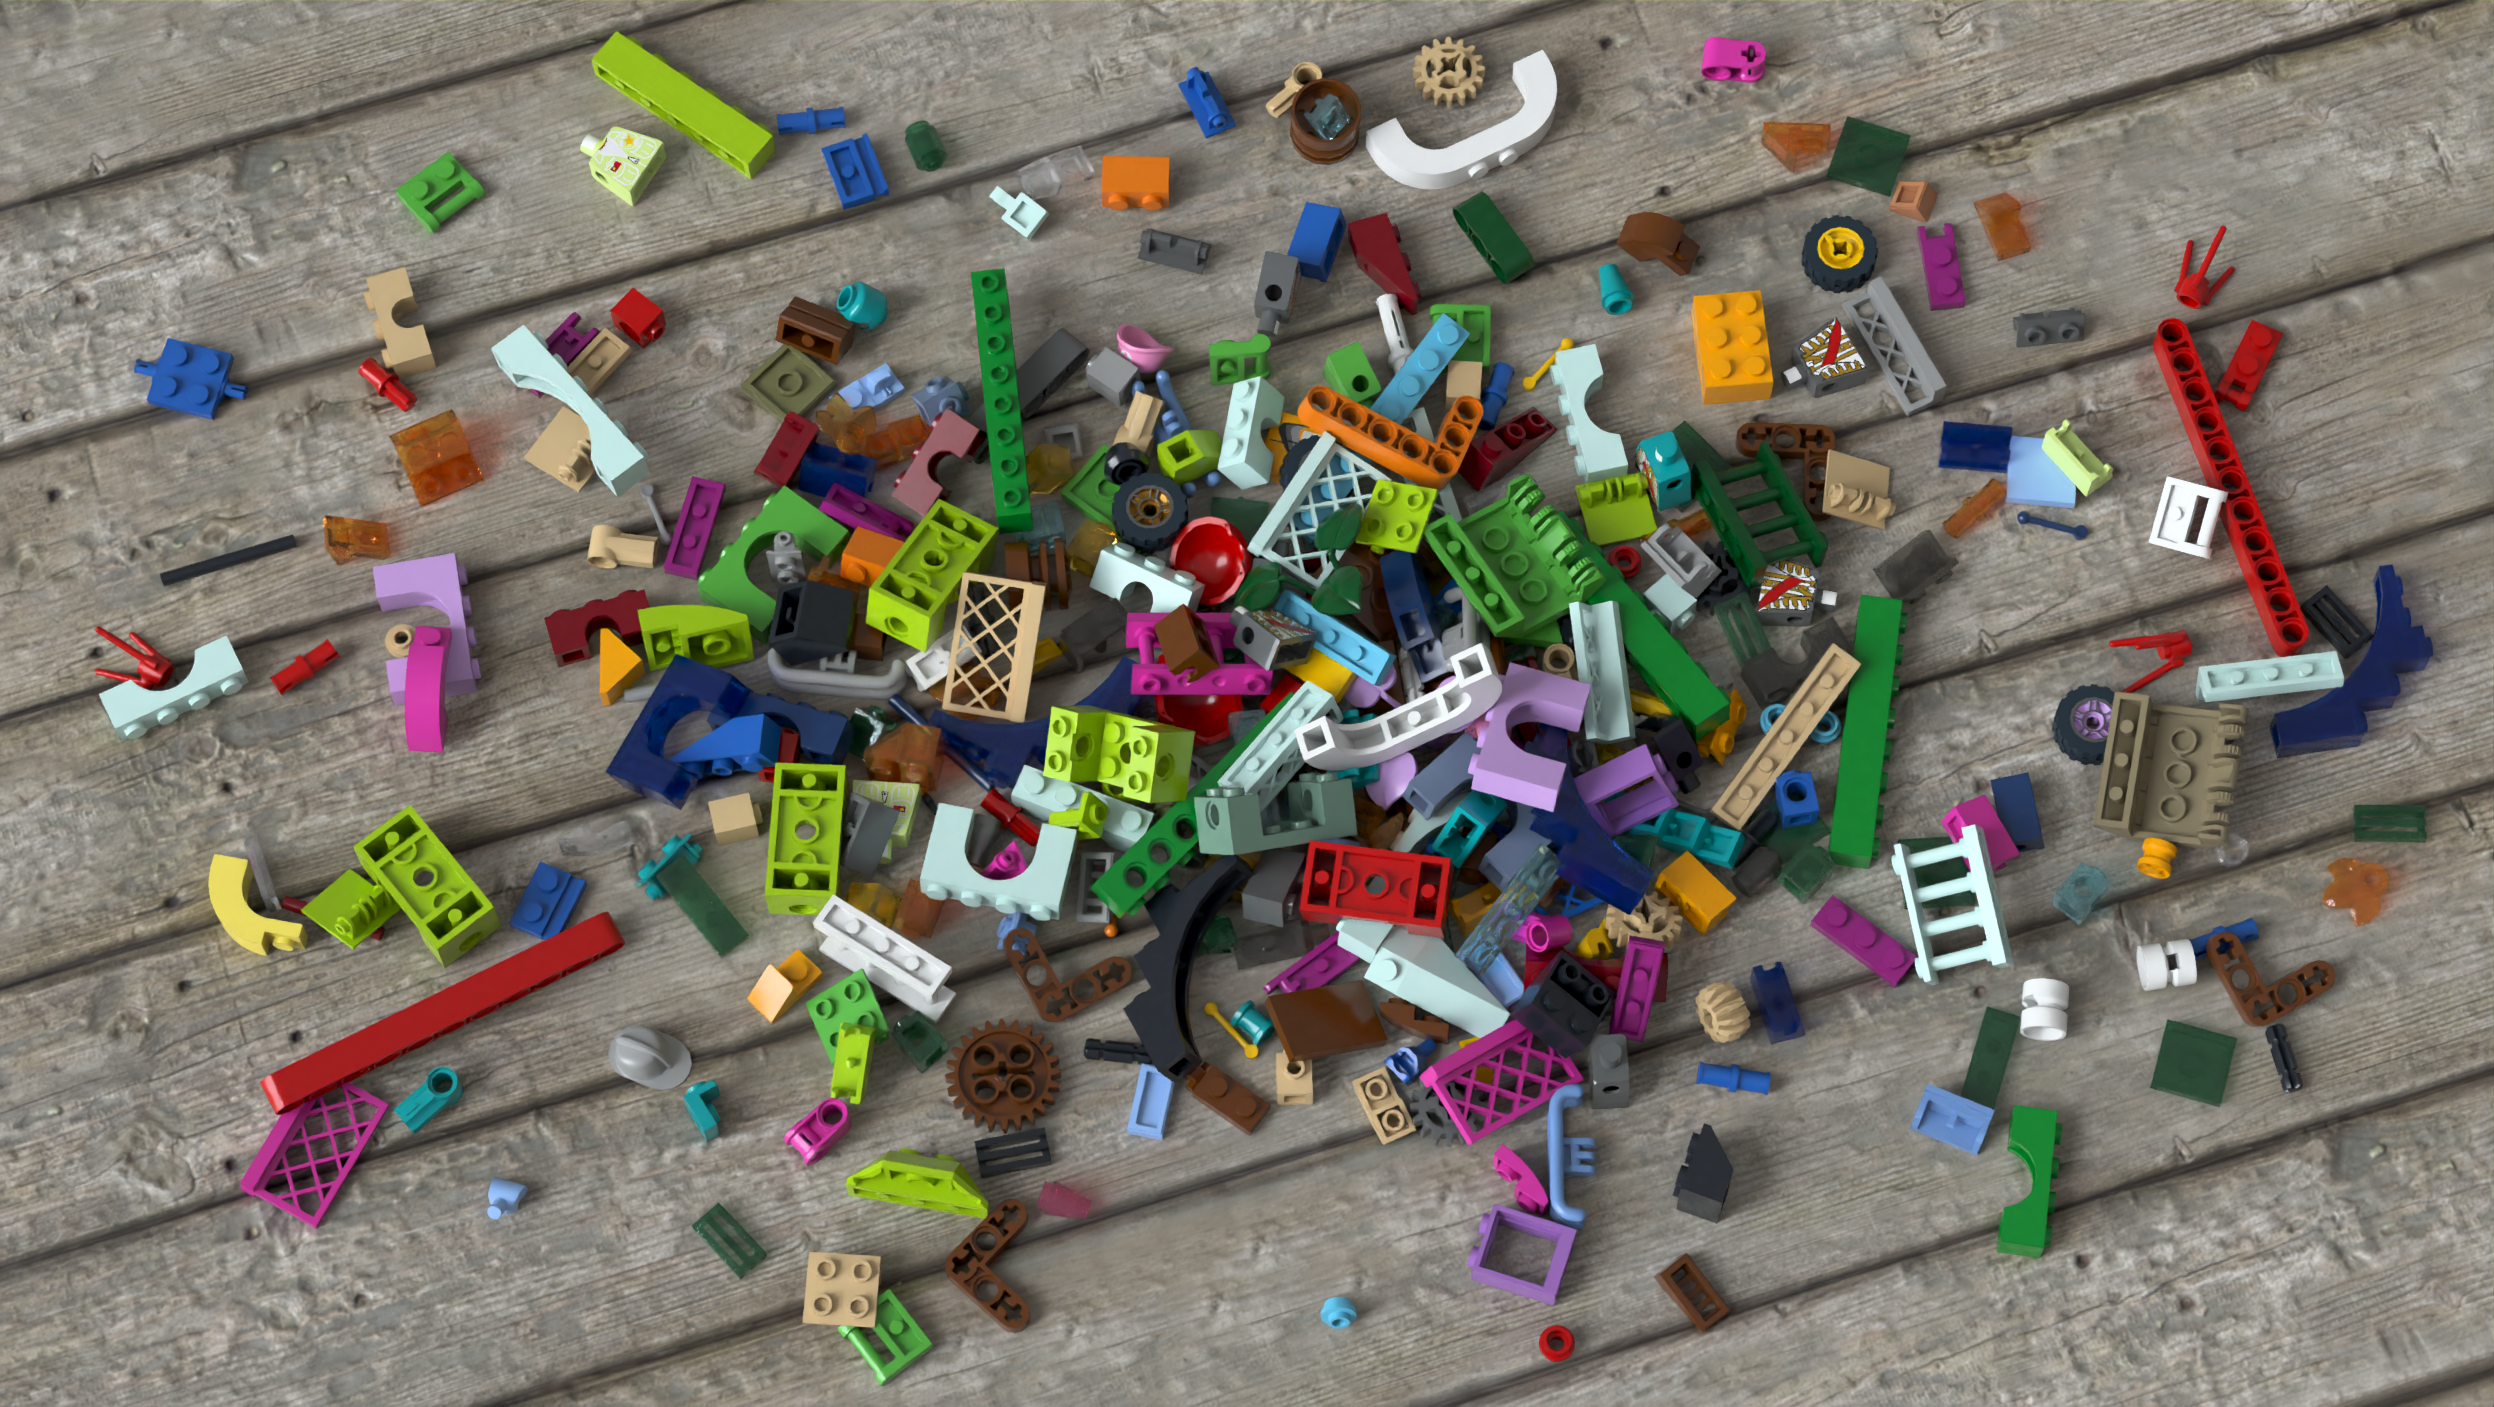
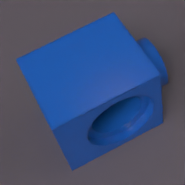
[1774,770,1820,828]

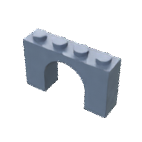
[1403,731,1567,893]

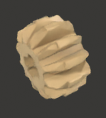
[1696,981,1750,1043]

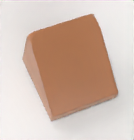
[1889,181,1937,222]

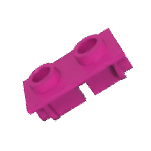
[980,841,1027,880]

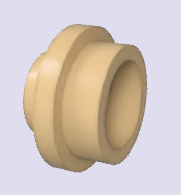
[385,624,416,658]

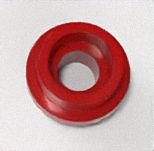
[1607,546,1642,580]
[1539,1325,1575,1362]

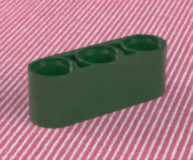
[1452,191,1535,284]

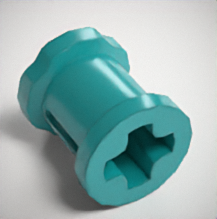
[1230,1000,1275,1047]

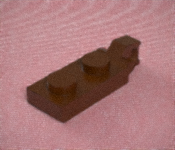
[1183,1062,1271,1136]

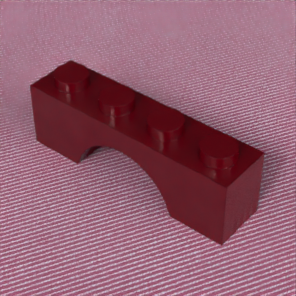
[1523,944,1668,1003]

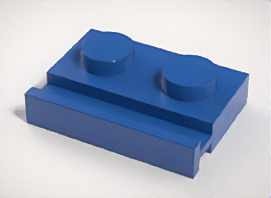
[821,133,889,210]
[509,862,587,940]

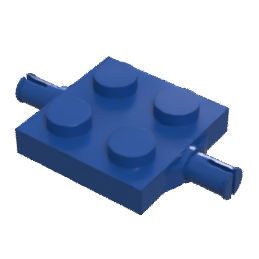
[134,338,248,420]

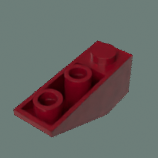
[1348,212,1422,315]
[1457,407,1557,492]

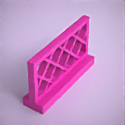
[1419,1019,1584,1146]
[240,1083,389,1228]

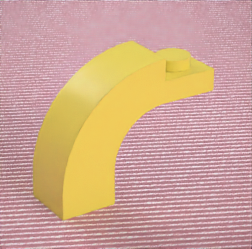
[208,854,308,956]

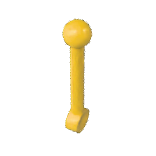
[1523,337,1574,392]
[1204,1002,1259,1060]

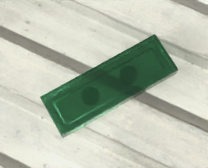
[655,854,749,959]
[1960,1006,2021,1110]

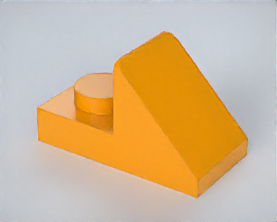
[747,949,824,1024]

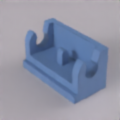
[1910,1083,1995,1155]

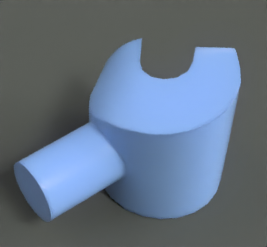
[487,1176,528,1219]

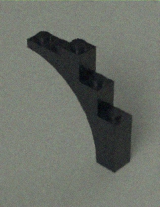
[1123,855,1254,1083]

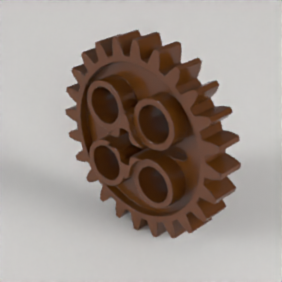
[945,1019,1062,1134]

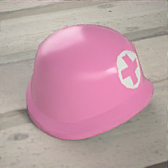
[1117,324,1174,374]

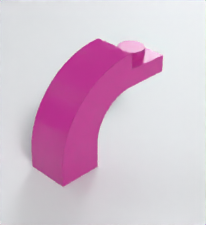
[405,626,452,753]

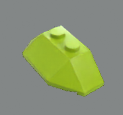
[846,1148,990,1219]

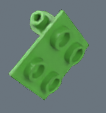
[805,968,890,1065]

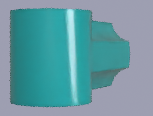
[394,1066,464,1134]

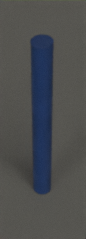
[888,693,997,793]

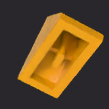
[600,628,645,706]

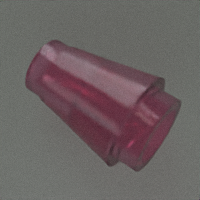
[1036,1181,1092,1220]

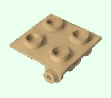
[524,406,596,493]
[1822,449,1896,530]
[803,1252,882,1328]

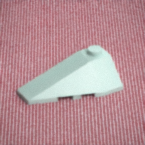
[1364,925,1511,1038]

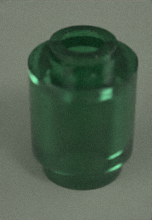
[905,120,947,172]

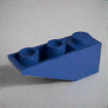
[669,714,782,779]

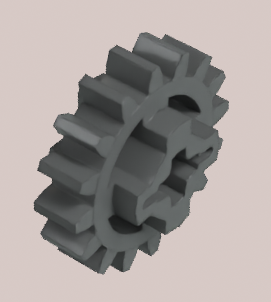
[1410,1074,1488,1147]

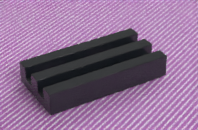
[2300,585,2373,660]
[974,1127,1052,1178]

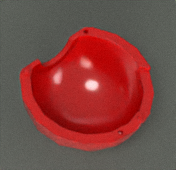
[1169,516,1252,606]
[1154,695,1243,746]

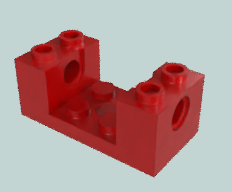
[1299,840,1454,938]

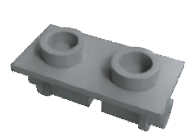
[766,531,807,585]

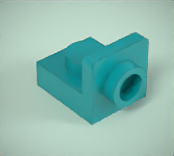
[683,1079,721,1142]

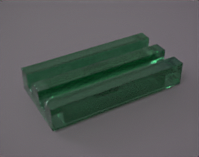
[1713,592,1774,669]
[2352,805,2427,843]
[692,1202,767,1280]

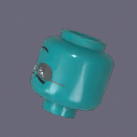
[836,281,888,331]

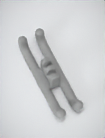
[1442,586,1490,672]
[768,648,908,700]

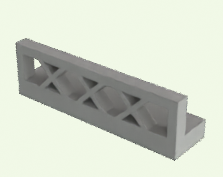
[1843,276,1947,417]

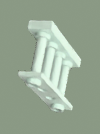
[1892,824,2014,985]

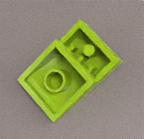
[638,605,754,675]

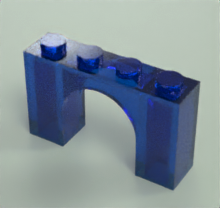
[605,654,752,810]

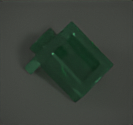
[849,705,896,761]

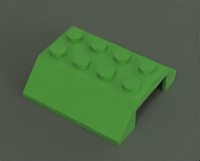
[1423,473,1606,638]

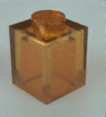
[896,879,945,939]

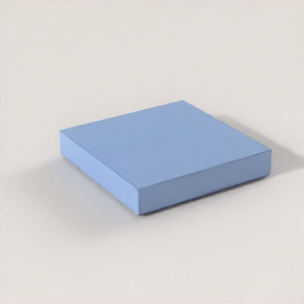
[2005,436,2076,508]

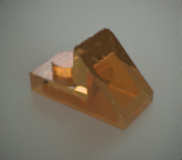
[1761,122,1831,173]
[1974,192,2031,261]
[322,515,390,566]

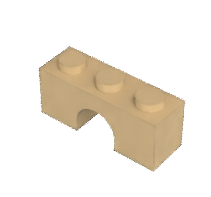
[363,267,437,379]

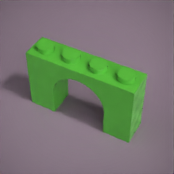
[698,485,850,645]

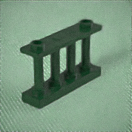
[1691,441,1829,588]

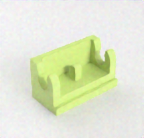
[2041,419,2113,497]

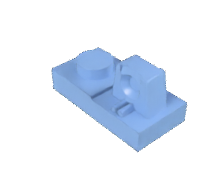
[829,363,905,428]

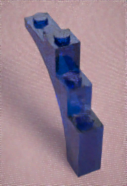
[2269,564,2433,758]
[929,656,1146,789]
[1521,722,1654,915]

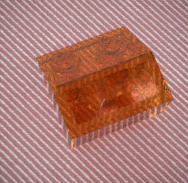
[389,409,484,507]
[864,723,945,794]

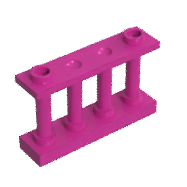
[1125,613,1273,695]

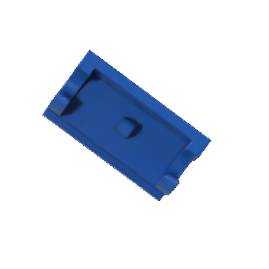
[1287,202,1347,282]

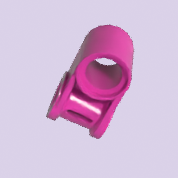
[1701,37,1766,83]
[783,1098,852,1166]

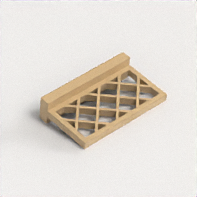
[942,571,1047,724]

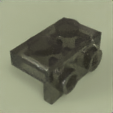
[1873,529,1959,604]

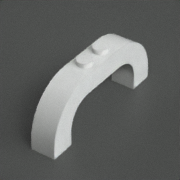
[1366,50,1557,189]
[1294,643,1503,771]

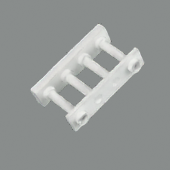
[813,894,956,1024]

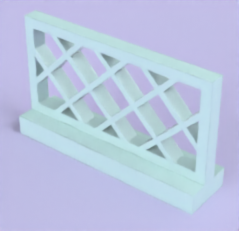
[1247,431,1392,590]

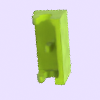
[830,1022,876,1105]

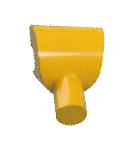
[1575,919,1614,960]

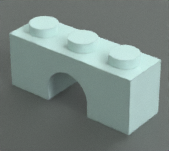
[1217,376,1285,490]
[1089,542,1205,613]

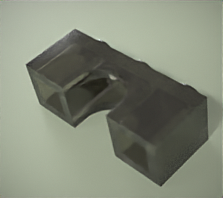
[1740,616,1854,709]

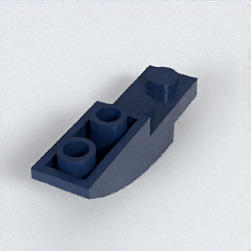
[1380,550,1455,684]

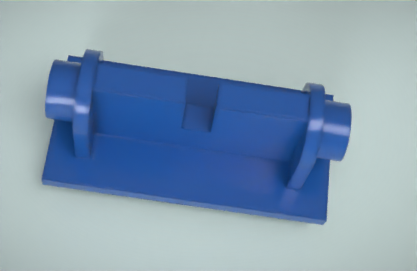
[1178,67,1236,139]

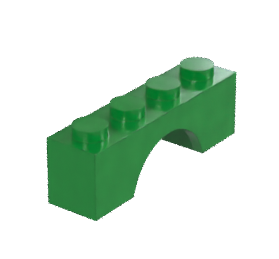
[1997,1105,2062,1258]

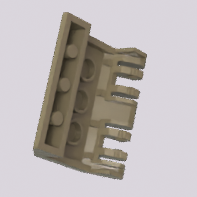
[2093,691,2249,849]

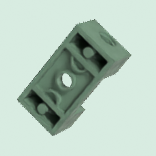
[1194,772,1358,855]

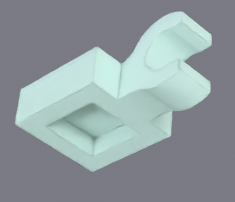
[989,186,1050,240]

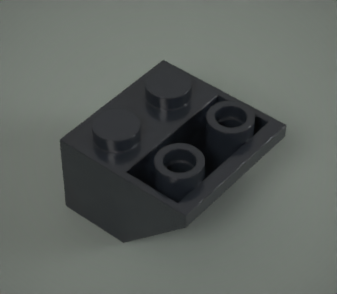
[768,580,859,666]
[1511,950,1617,1059]
[1673,1123,1734,1224]

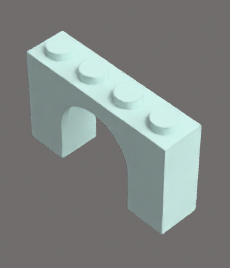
[920,803,1077,921]

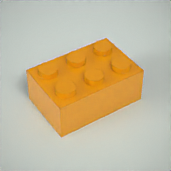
[1691,290,1773,405]

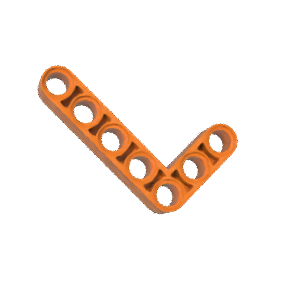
[1297,385,1483,491]

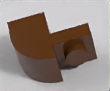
[1616,212,1700,276]

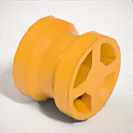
[2136,838,2178,879]

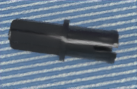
[1731,808,1778,872]

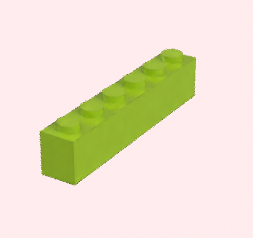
[591,31,776,179]

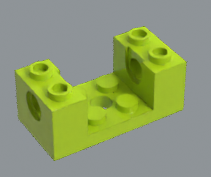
[866,499,999,653]
[1043,705,1195,803]
[765,763,850,916]
[353,805,501,968]

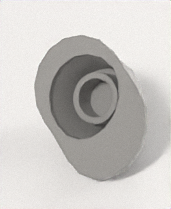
[608,1025,692,1091]

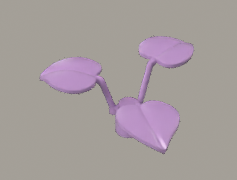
[1345,664,1477,811]

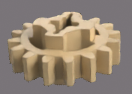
[1413,37,1485,108]
[1604,889,1683,950]

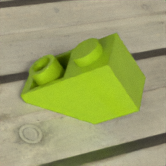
[1157,430,1223,487]

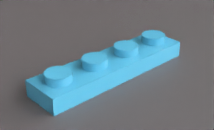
[1274,589,1396,686]

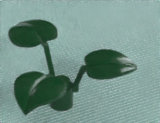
[1234,503,1363,615]

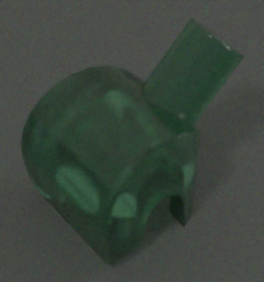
[1195,916,1238,959]

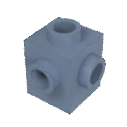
[911,375,970,427]

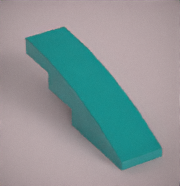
[1605,792,1746,869]

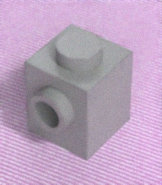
[1086,347,1141,407]

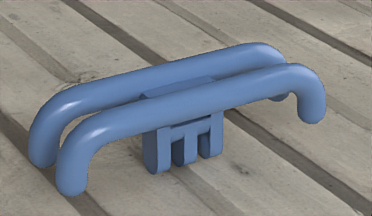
[1131,370,1221,498]
[1547,1084,1595,1230]

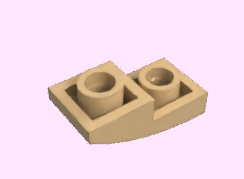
[1351,1066,1416,1145]

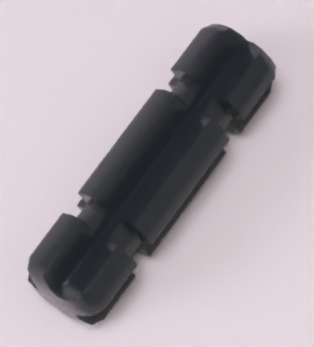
[2265,1024,2303,1093]
[1084,1038,1152,1065]

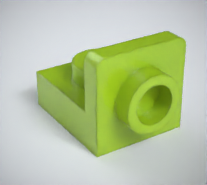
[1048,792,1108,840]

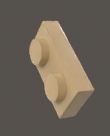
[566,328,632,397]

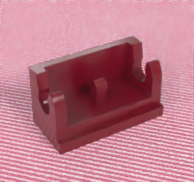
[754,411,820,489]

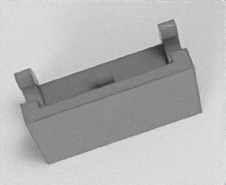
[1640,523,1722,598]

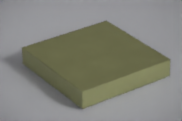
[741,344,838,424]

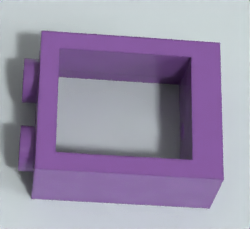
[1570,744,1679,842]
[1467,1203,1577,1306]

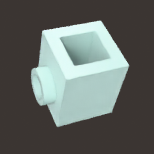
[1643,573,1697,635]

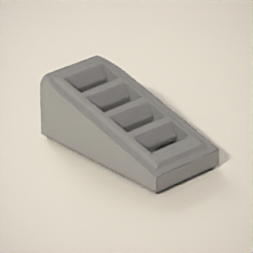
[1076,852,1122,923]

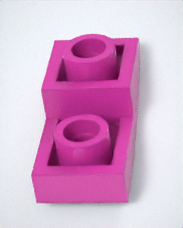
[1493,1144,1549,1216]

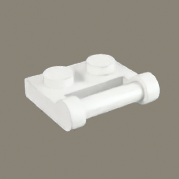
[2149,476,2228,559]

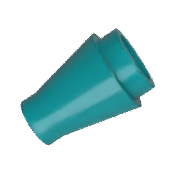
[1598,264,1634,315]

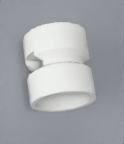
[2136,939,2197,991]
[2020,978,2069,1041]

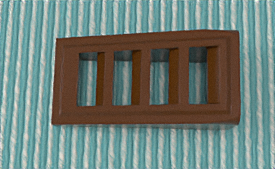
[1654,1253,1731,1333]

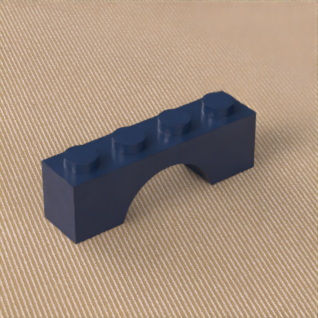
[707,684,856,765]

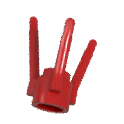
[2174,226,2235,309]
[94,626,174,690]
[2109,630,2192,693]

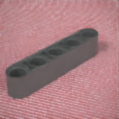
[967,328,1090,464]

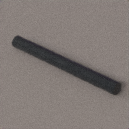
[160,534,297,586]

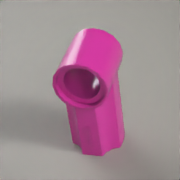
[1499,906,1573,952]

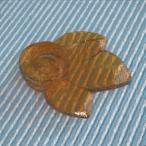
[815,392,876,455]
[929,663,999,727]
[2322,858,2389,927]

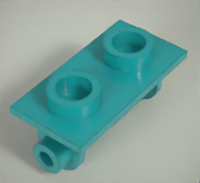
[634,833,703,901]

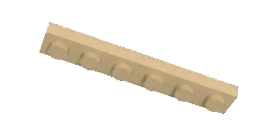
[1710,643,1861,831]

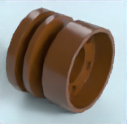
[1290,78,1361,165]
[1004,538,1072,614]

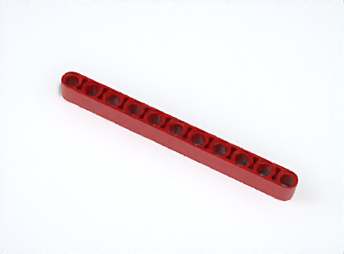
[2153,318,2309,657]
[260,912,626,1115]

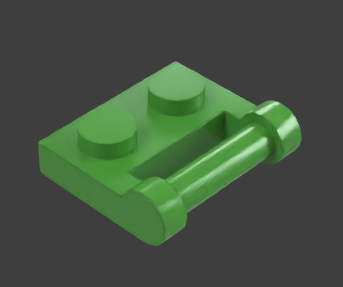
[396,151,486,234]
[1430,304,1491,374]
[1209,334,1271,386]
[838,1289,933,1386]

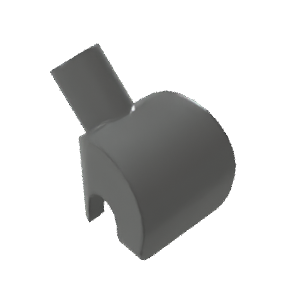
[1550,740,1599,778]

